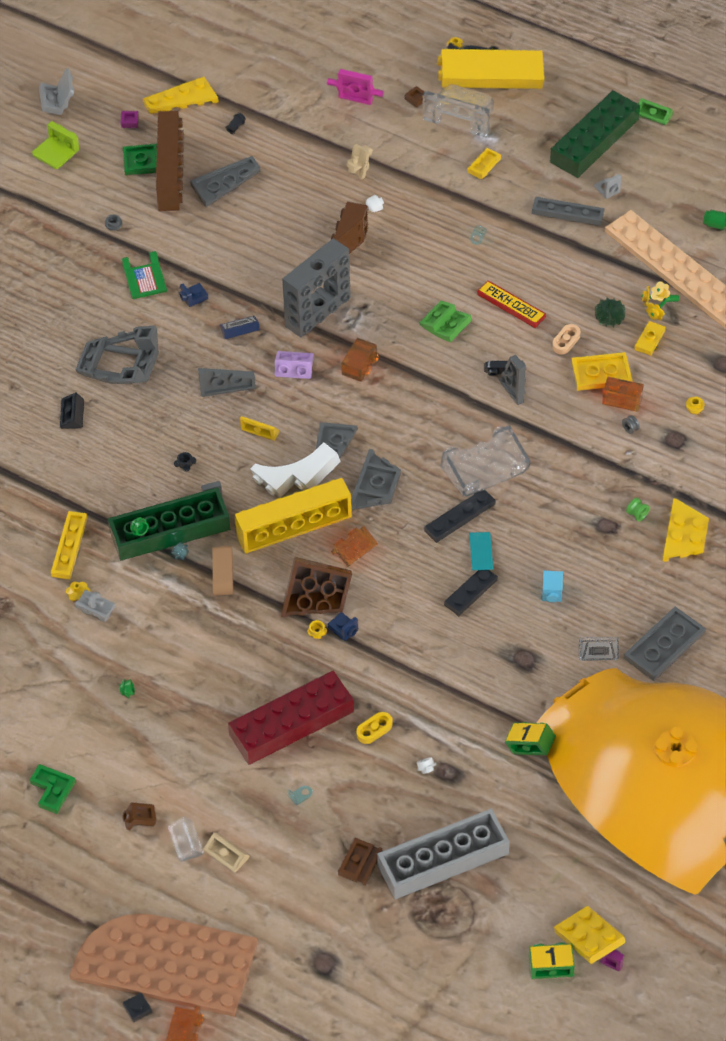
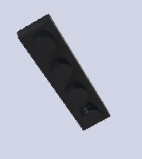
[424,488,496,543]

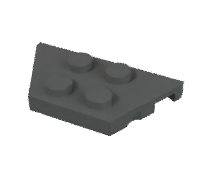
[351,449,401,510]

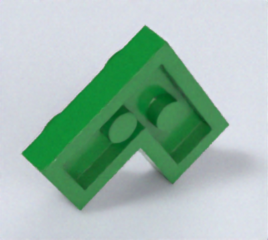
[30,764,76,814]

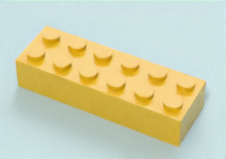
[235,478,352,554]

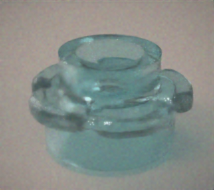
[171,542,189,560]

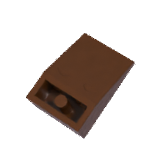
[331,201,368,254]

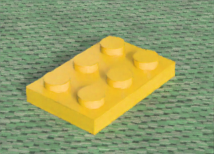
[571,352,632,391]
[553,906,626,964]

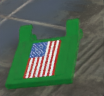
[122,251,167,299]

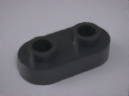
[484,361,508,376]

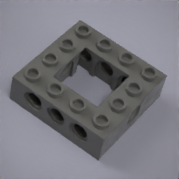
[282,238,351,338]

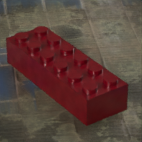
[228,670,354,765]

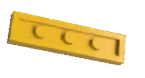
[51,511,88,579]

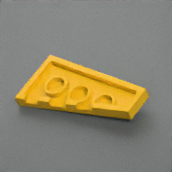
[142,76,219,114]

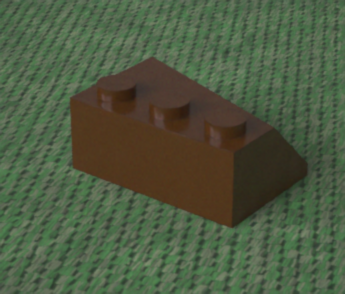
[281,557,352,617]

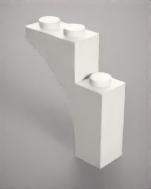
[250,442,341,498]

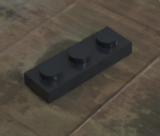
[444,570,498,616]

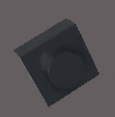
[122,992,152,1023]

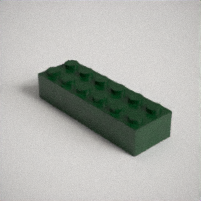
[550,90,640,178]
[108,487,231,561]

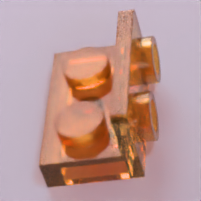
[331,526,378,567]
[166,1005,204,1041]

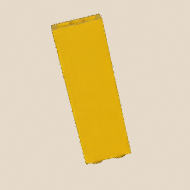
[437,49,544,89]

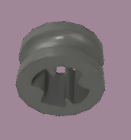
[622,415,640,434]

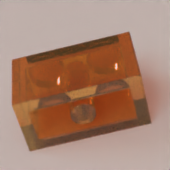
[341,338,379,382]
[602,377,644,412]

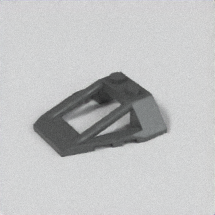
[75,325,159,384]

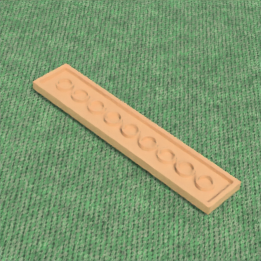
[605,210,726,329]

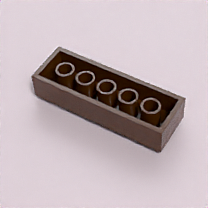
[156,111,184,211]

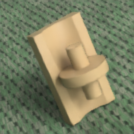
[347,144,373,179]

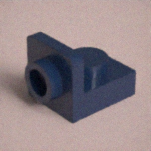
[179,283,208,307]
[328,612,358,641]

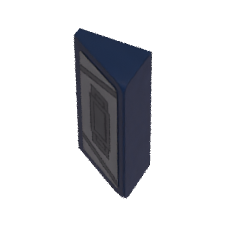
[220,316,259,339]

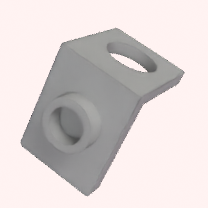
[594,174,622,199]

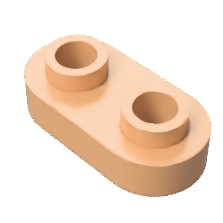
[552,324,580,354]

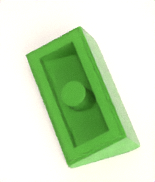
[638,98,673,125]

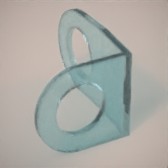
[470,225,487,245]
[287,786,312,805]

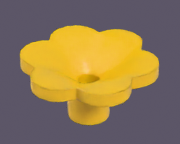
[66,581,90,601]

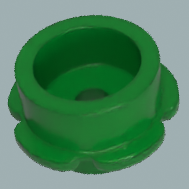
[130,517,149,536]
[119,679,135,698]

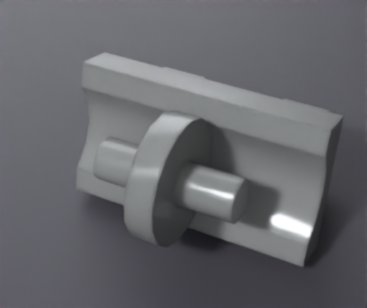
[75,590,116,622]

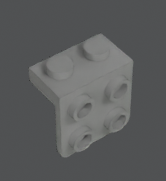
[39,68,74,115]

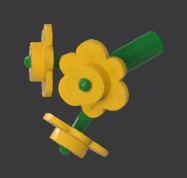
[641,281,679,321]

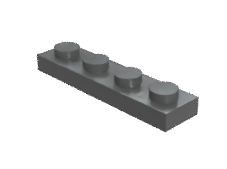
[532,197,605,226]

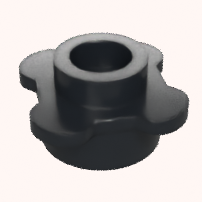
[174,452,196,471]

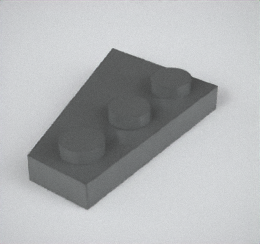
[499,355,527,405]
[198,368,256,397]
[316,422,358,473]

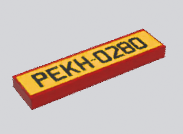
[477,280,546,328]

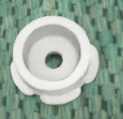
[417,757,436,774]

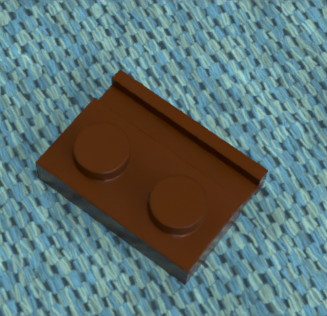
[338,838,383,886]

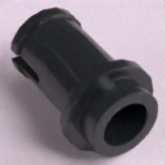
[225,113,246,134]

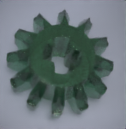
[595,297,626,328]

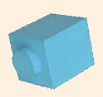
[542,571,563,602]

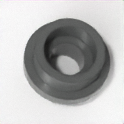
[105,214,123,231]

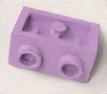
[275,351,314,379]

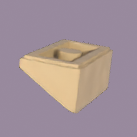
[203,832,250,873]

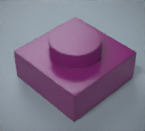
[121,111,139,128]
[600,949,624,972]

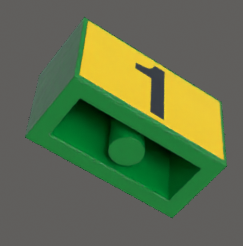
[505,722,556,755]
[529,942,575,979]

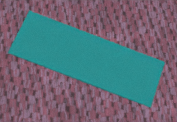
[469,532,494,570]

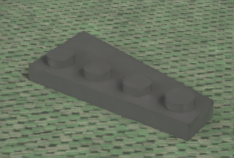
[190,156,260,207]

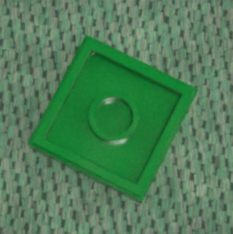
[123,144,157,176]

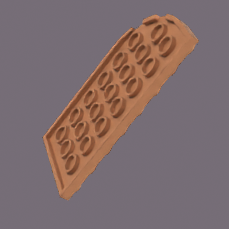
[70,914,258,1017]

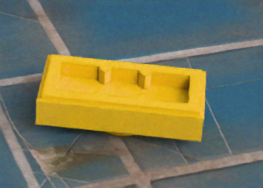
[467,148,501,180]
[634,321,666,356]

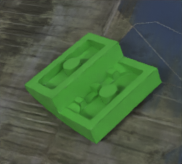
[419,301,472,342]

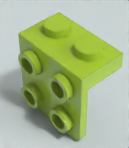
[32,121,80,169]

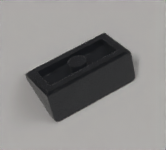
[60,392,84,429]

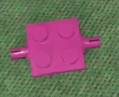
[327,69,384,105]

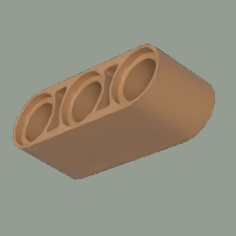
[213,546,233,595]

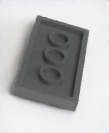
[624,606,706,681]

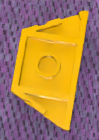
[662,498,709,562]

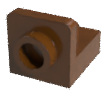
[123,802,157,830]

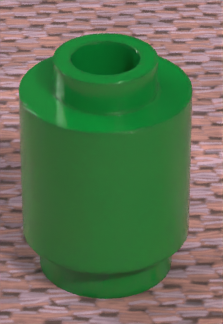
[703,209,726,230]

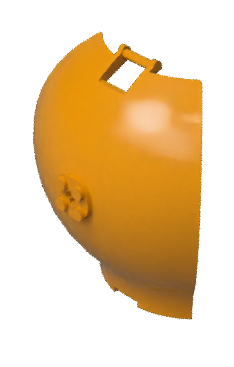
[536,668,726,894]

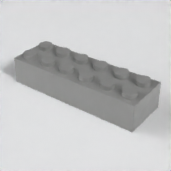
[377,808,510,900]

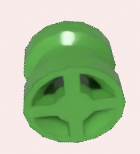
[626,497,650,522]

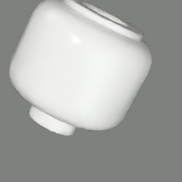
[366,195,384,212]

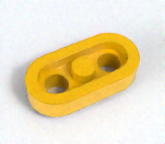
[356,712,393,744]

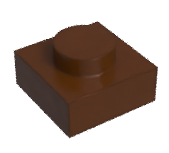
[405,86,429,108]

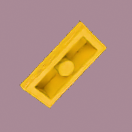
[240,416,280,441]

